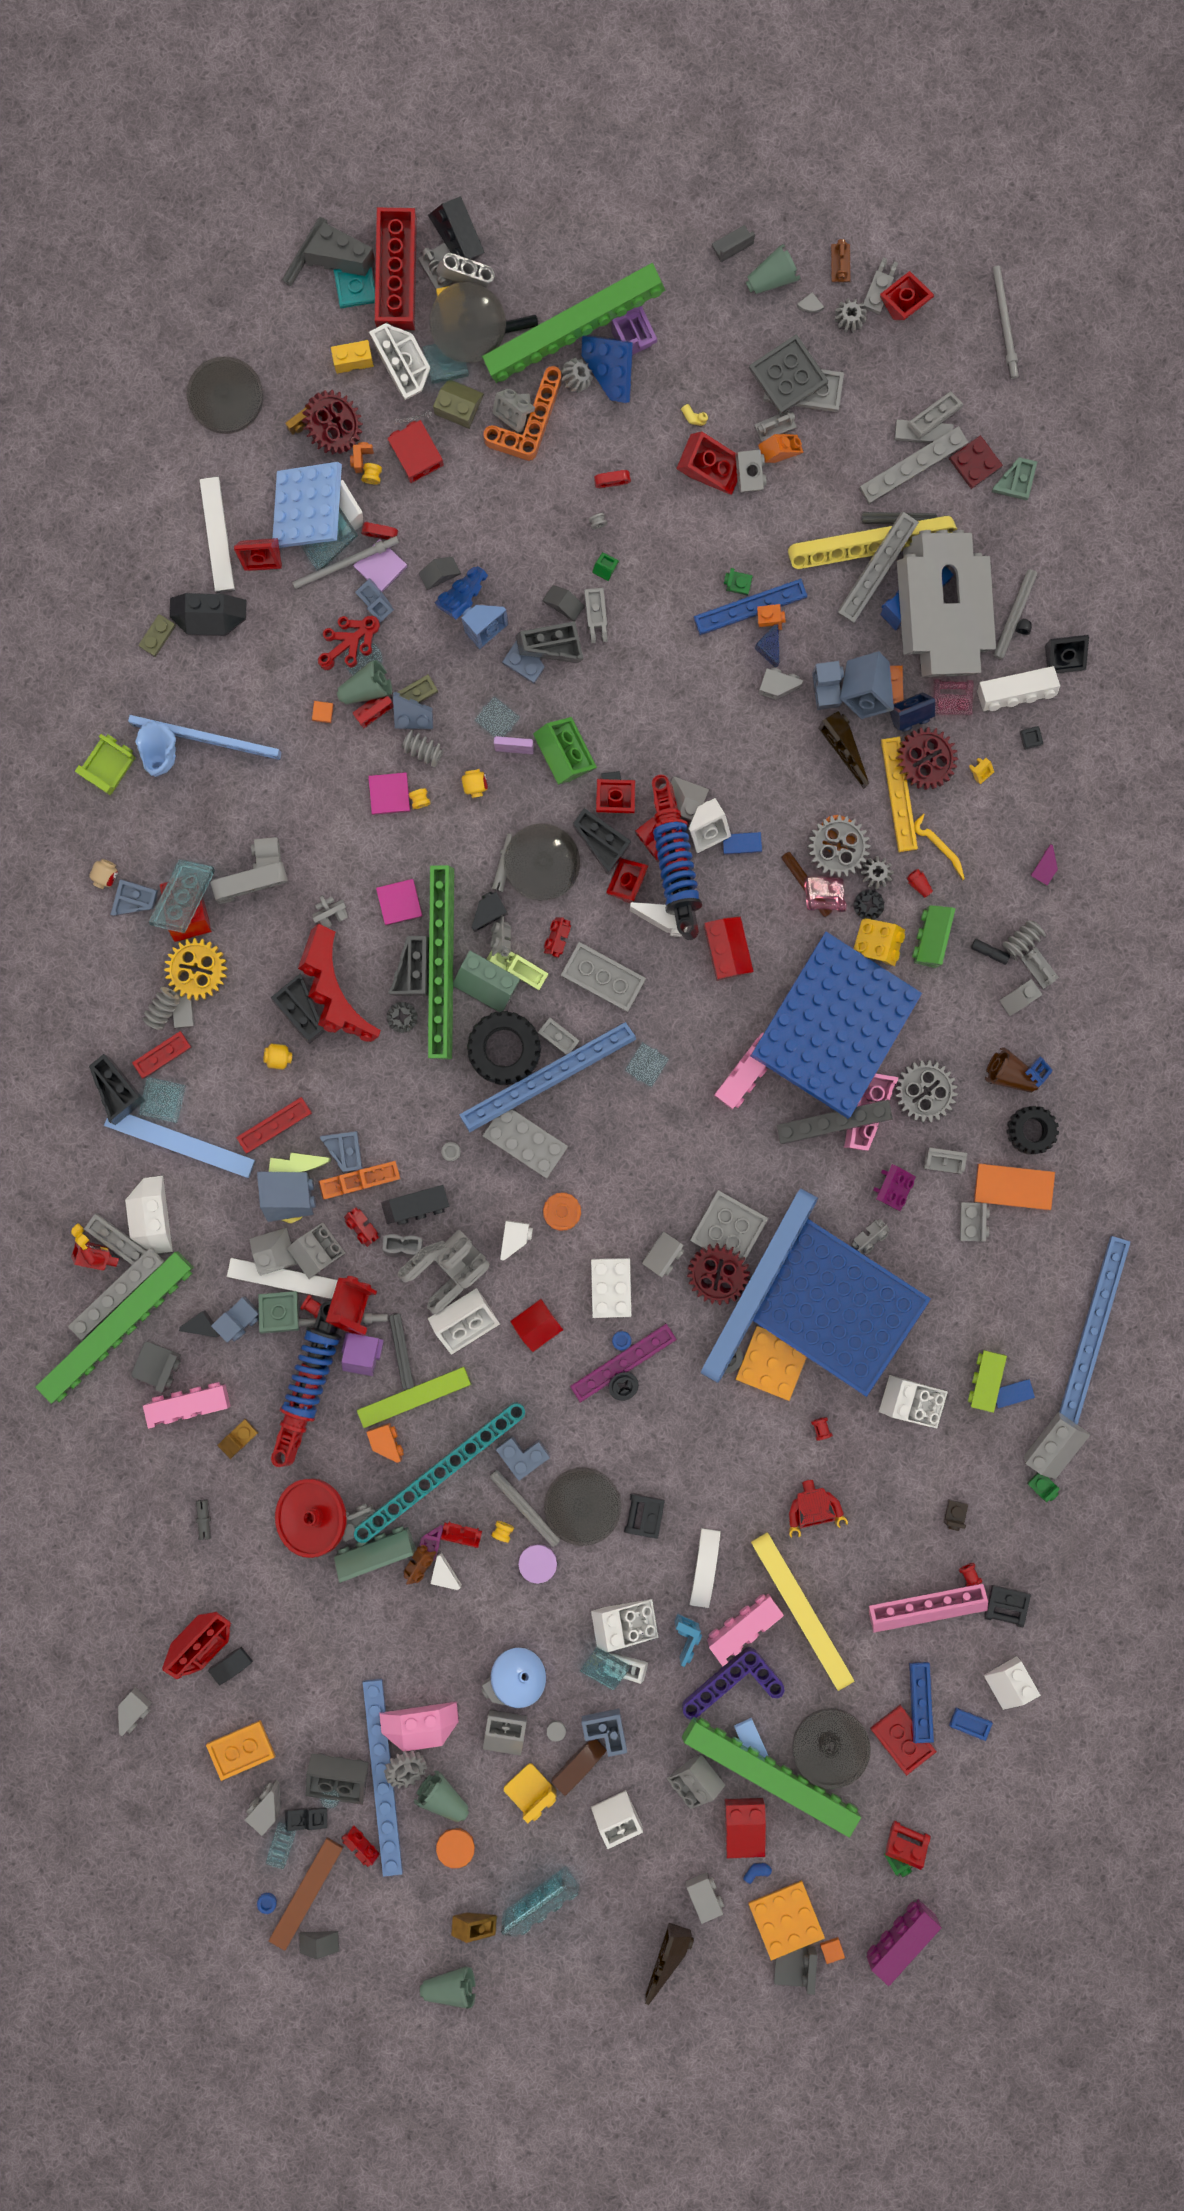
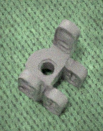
[398,1229,490,1314]

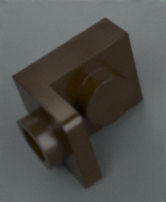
[944,1499,968,1531]

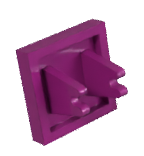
[873,1164,916,1212]

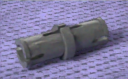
[195,1499,211,1540]

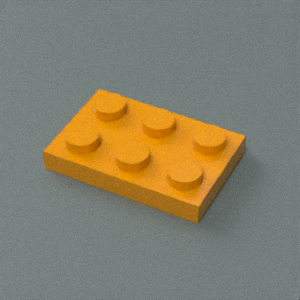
[206,1720,276,1781]

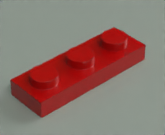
[132,1031,192,1079]

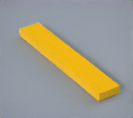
[881,737,918,853]

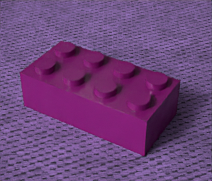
[866,1899,942,1986]

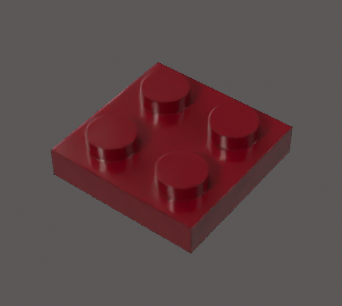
[949,435,1003,489]

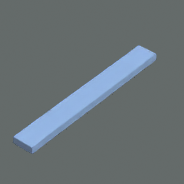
[128,715,282,760]
[104,1114,255,1178]

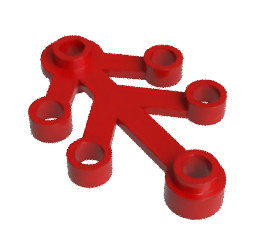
[318,616,380,670]

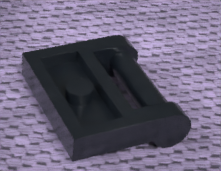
[624,1493,665,1539]
[984,1585,1031,1628]

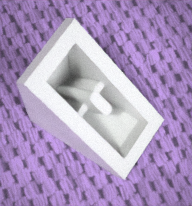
[431,1552,462,1590]

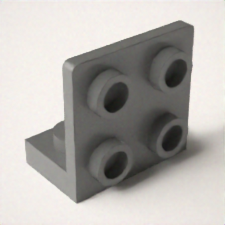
[774,1946,817,1995]

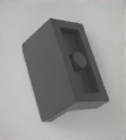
[712,225,755,262]

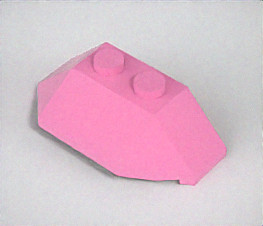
[379,1702,459,1751]

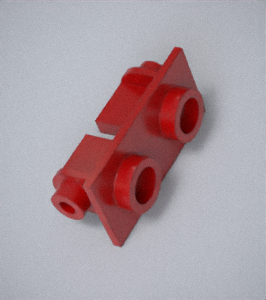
[544,917,571,958]
[344,1208,380,1247]
[441,1521,482,1548]
[341,1826,380,1867]

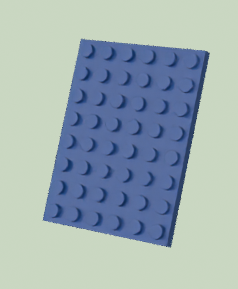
[750,932,922,1119]
[753,1219,931,1397]

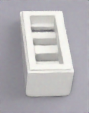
[604,1653,648,1684]

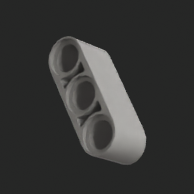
[437,253,495,290]

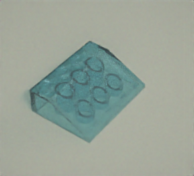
[501,1866,579,1937]

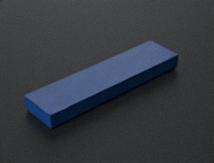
[909,1662,934,1743]

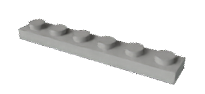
[859,426,968,504]
[837,511,919,622]
[68,1248,164,1340]

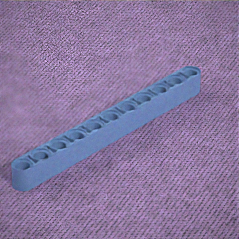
[701,1189,818,1383]

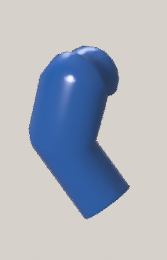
[743,1863,772,1884]

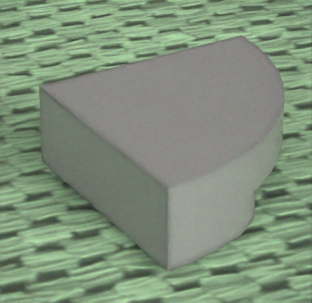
[797,292,824,313]

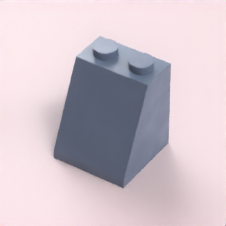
[840,651,894,719]
[257,1172,316,1222]

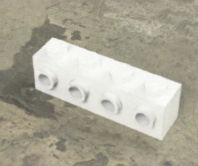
[977,666,1060,711]

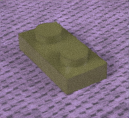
[138,614,176,657]
[397,675,438,703]

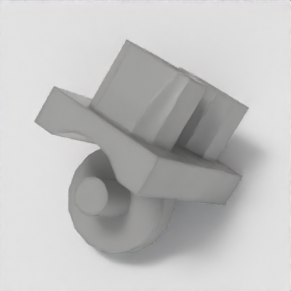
[312,895,348,928]

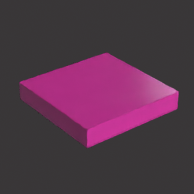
[369,773,410,815]
[376,879,423,925]

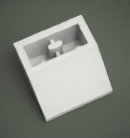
[591,1790,643,1849]

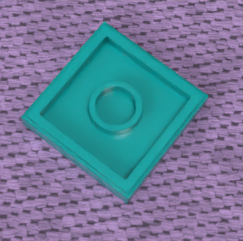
[334,266,375,309]

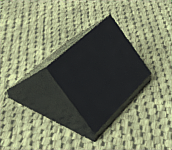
[1045,635,1089,673]

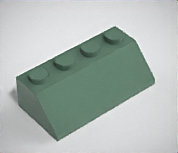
[334,1526,416,1582]

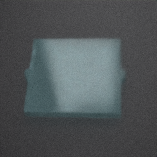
[474,696,520,737]
[625,1042,669,1087]

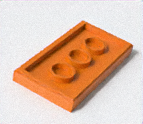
[974,1164,1055,1210]

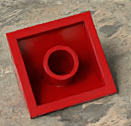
[880,271,934,320]
[234,538,282,571]
[596,779,635,813]
[606,858,648,904]
[510,1299,564,1352]

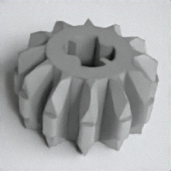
[834,298,867,333]
[561,358,593,393]
[860,856,894,889]

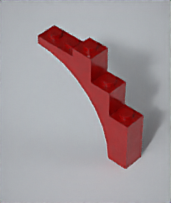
[298,924,381,1042]

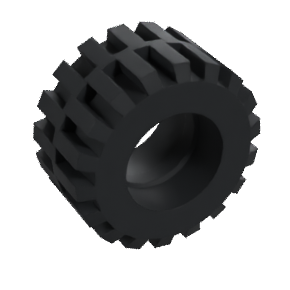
[1006,1106,1059,1154]

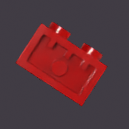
[353,696,394,729]

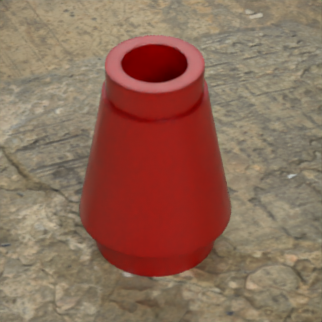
[906,869,933,898]

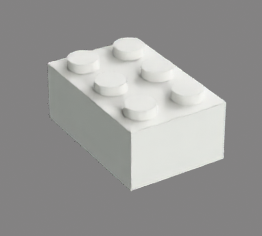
[591,1258,631,1318]

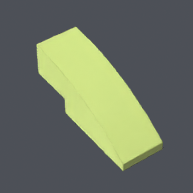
[486,950,548,990]
[269,1153,331,1172]

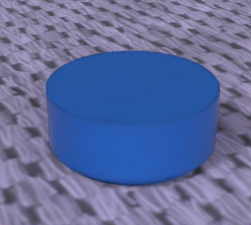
[612,1331,631,1350]
[257,1893,277,1914]

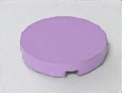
[518,1544,557,1584]

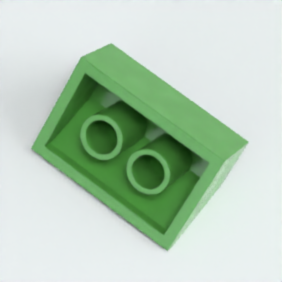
[533,717,597,785]
[912,905,956,968]

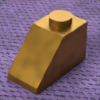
[451,1913,497,1943]

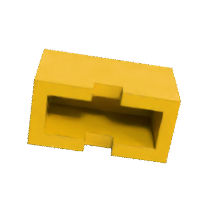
[331,340,374,374]

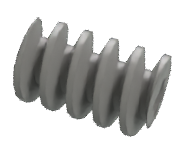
[402,729,445,767]
[1003,921,1046,961]
[143,986,180,1030]

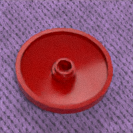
[275,1478,347,1558]

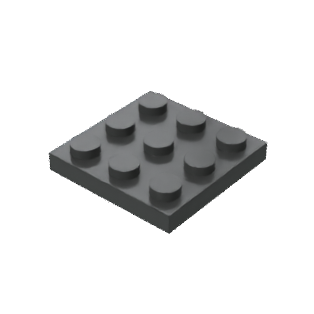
[749,334,828,415]

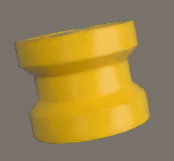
[361,463,382,485]
[408,788,431,809]
[491,1521,514,1543]

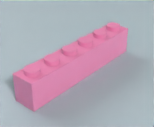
[869,1584,988,1633]

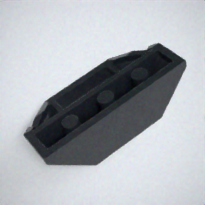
[170,593,247,636]

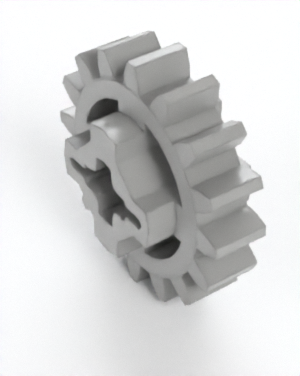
[384,1750,427,1789]

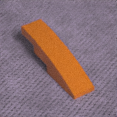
[318,1161,400,1200]

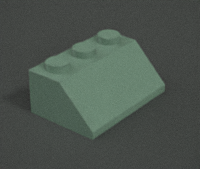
[453,951,521,1012]

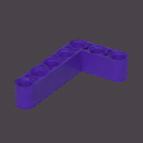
[682,1647,785,1719]

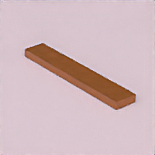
[268,1837,344,1951]

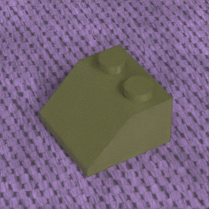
[433,379,484,429]

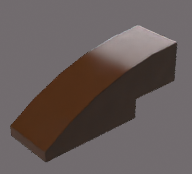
[552,1739,607,1796]

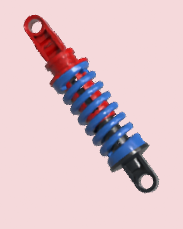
[652,775,702,940]
[271,1301,342,1467]

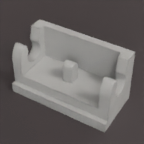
[924,1148,967,1174]

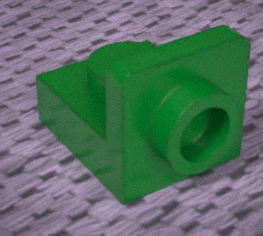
[724,568,753,596]
[1027,1472,1060,1502]
[884,1853,913,1878]

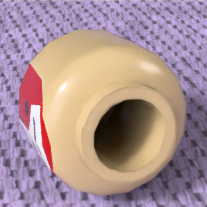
[89,859,118,889]

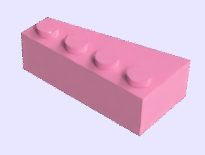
[714,1033,767,1109]
[844,1074,899,1151]
[143,1382,231,1429]
[707,1593,784,1666]

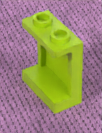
[75,734,136,796]

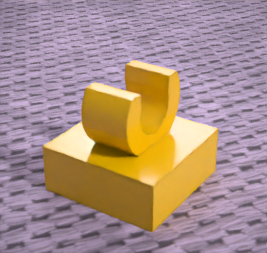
[969,758,994,784]

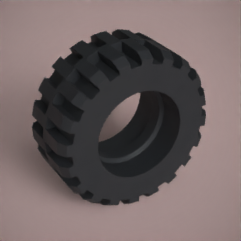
[467,1011,541,1085]

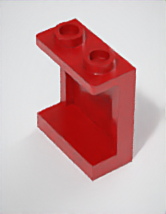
[387,420,444,483]
[326,1276,377,1335]

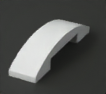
[690,1528,720,1608]

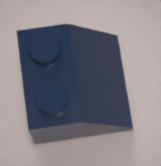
[889,692,935,732]

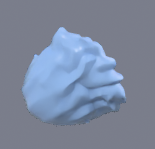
[135,721,176,777]

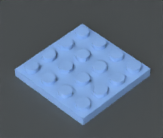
[273,462,342,548]

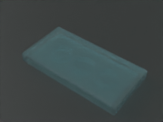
[148,859,215,933]

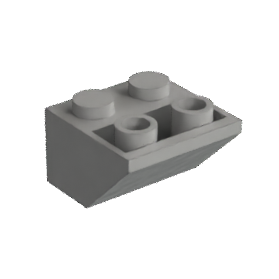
[287,1223,345,1279]
[642,1231,684,1277]
[483,1710,527,1755]
[667,1754,725,1809]
[245,1780,281,1836]

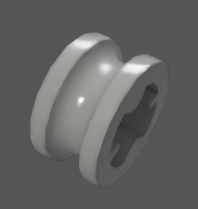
[589,513,608,530]

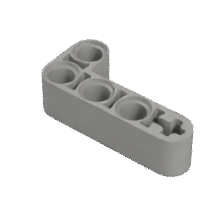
[210,862,288,904]

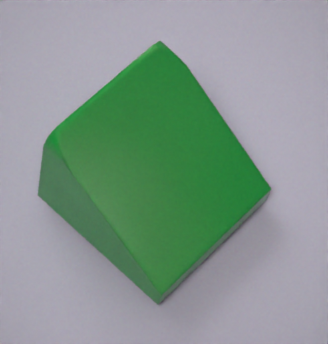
[592,552,619,581]

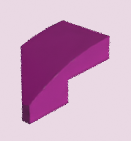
[1031,843,1058,885]
[419,1525,443,1561]

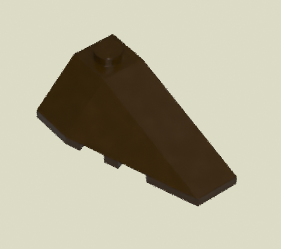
[818,711,869,789]
[645,1923,694,2005]

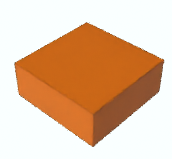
[312,701,334,723]
[820,1937,845,1964]

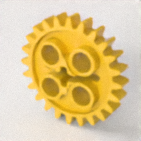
[164,938,228,1001]

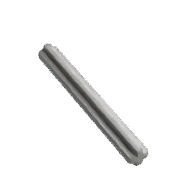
[994,569,1037,659]
[490,1470,560,1547]

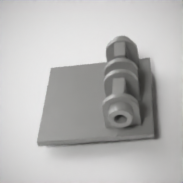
[418,243,468,289]

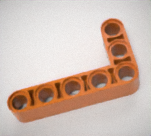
[483,366,561,461]

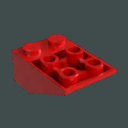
[160,874,212,942]

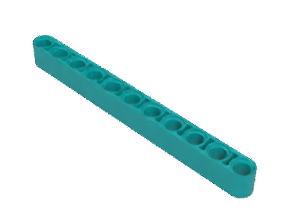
[354,1402,525,1543]

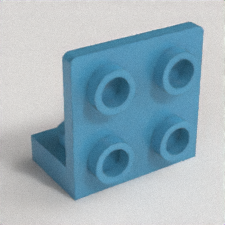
[675,1614,702,1667]

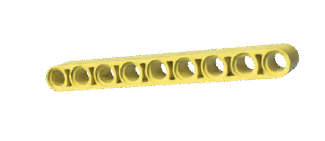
[788,516,958,569]
[751,1532,855,1691]

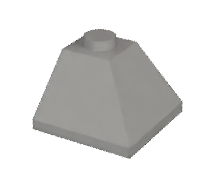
[671,776,709,823]
[249,1228,297,1276]

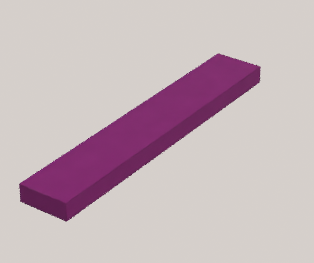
[570,1324,677,1403]

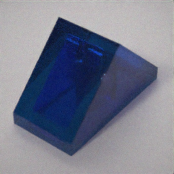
[755,624,780,667]

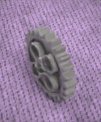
[807,815,871,878]
[894,1060,958,1122]

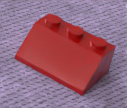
[703,916,754,981]

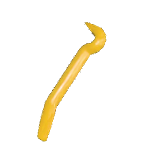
[914,814,964,881]

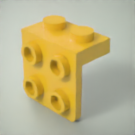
[853,918,905,966]
[504,1763,557,1824]

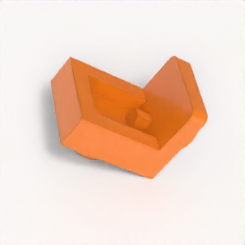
[350,442,374,474]
[757,604,786,630]

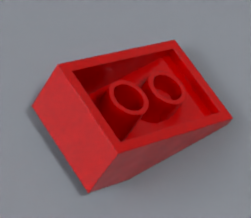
[676,431,738,495]
[725,1798,766,1858]

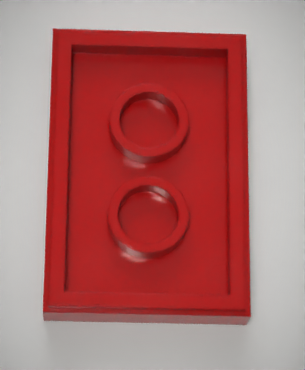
[870,1704,937,1776]

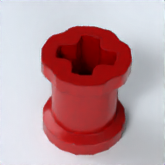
[300,1294,323,1319]
[811,1417,833,1441]
[959,1563,982,1587]

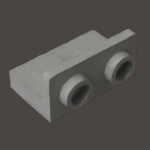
[492,389,535,433]
[960,1202,990,1242]
[343,1503,381,1542]

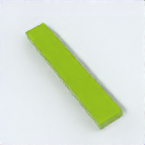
[357,1367,471,1428]

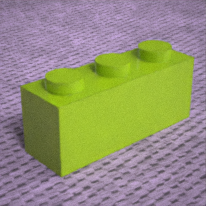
[968,1350,1007,1413]

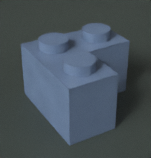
[812,661,844,710]
[211,1297,259,1343]
[496,1436,550,1481]
[582,1709,627,1757]

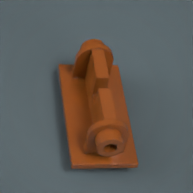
[831,239,851,282]
[403,1545,437,1585]

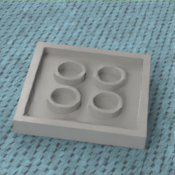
[690,1190,768,1263]

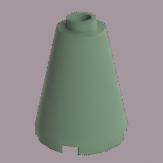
[746,244,801,294]
[337,660,392,704]
[414,1771,469,1823]
[420,1966,476,2009]

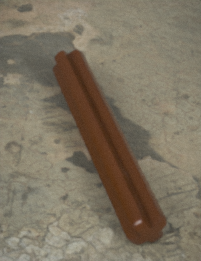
[781,852,832,917]

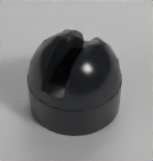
[1015,619,1032,635]

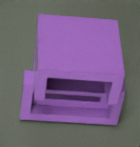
[612,306,657,355]
[341,1333,384,1376]

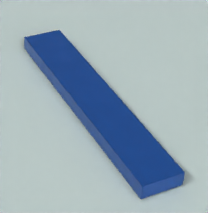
[693,579,807,635]

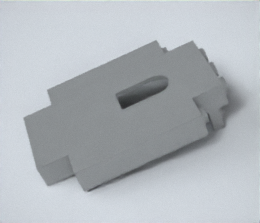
[897,530,996,677]

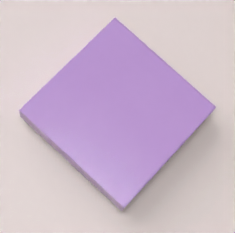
[353,539,407,592]
[494,736,534,754]

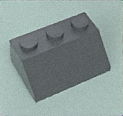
[306,1753,369,1805]

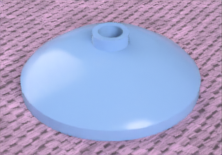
[491,1648,546,1708]

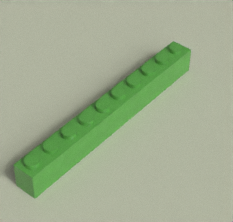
[482,262,666,383]
[428,865,454,1059]
[35,1251,194,1404]
[682,1717,861,1838]

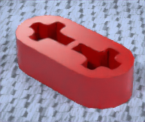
[594,470,631,488]
[361,522,398,540]

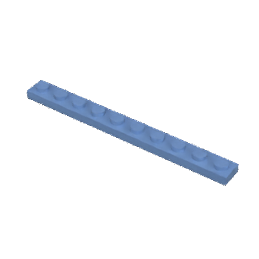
[459,1022,636,1133]
[1059,1236,1130,1425]
[363,1679,403,1877]

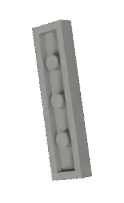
[84,1213,148,1265]

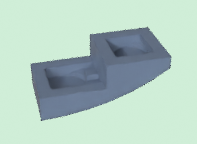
[355,578,394,622]

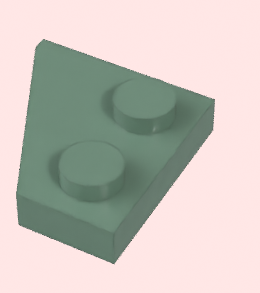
[992,457,1037,500]

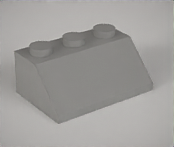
[1024,1412,1090,1479]

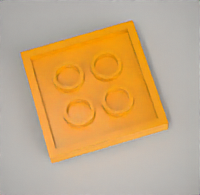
[735,1325,807,1401]
[748,1880,825,1961]

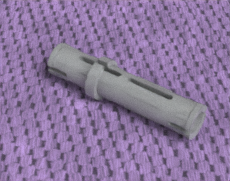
[491,834,519,892]

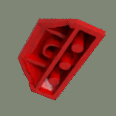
[162,1612,231,1679]

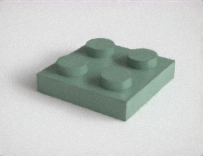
[258,1291,299,1334]

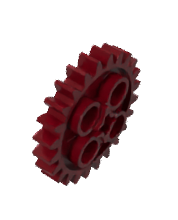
[302,390,363,455]
[896,727,958,790]
[687,1243,750,1305]

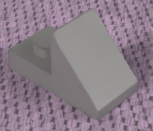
[999,979,1042,1016]

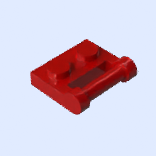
[885,1820,931,1870]

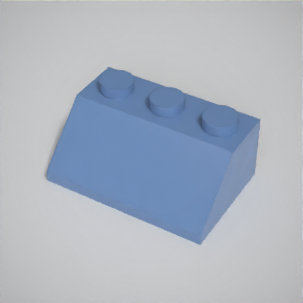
[461,605,508,649]

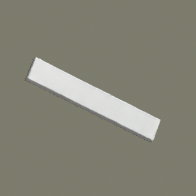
[200,477,235,593]
[227,1258,338,1299]

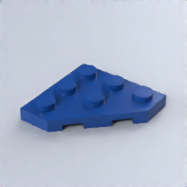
[581,335,633,403]
[434,566,488,620]

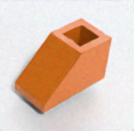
[758,434,804,463]
[366,1423,404,1463]

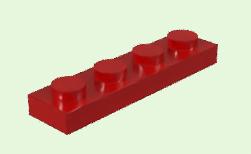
[236,1097,312,1154]

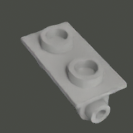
[754,410,797,442]
[491,916,511,956]
[1020,947,1059,989]
[851,1219,890,1254]

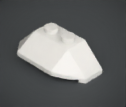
[369,323,431,400]
[125,1176,173,1254]

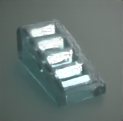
[266,1822,297,1869]

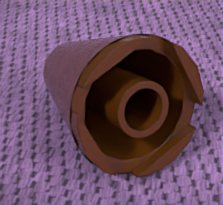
[985,1047,1040,1093]

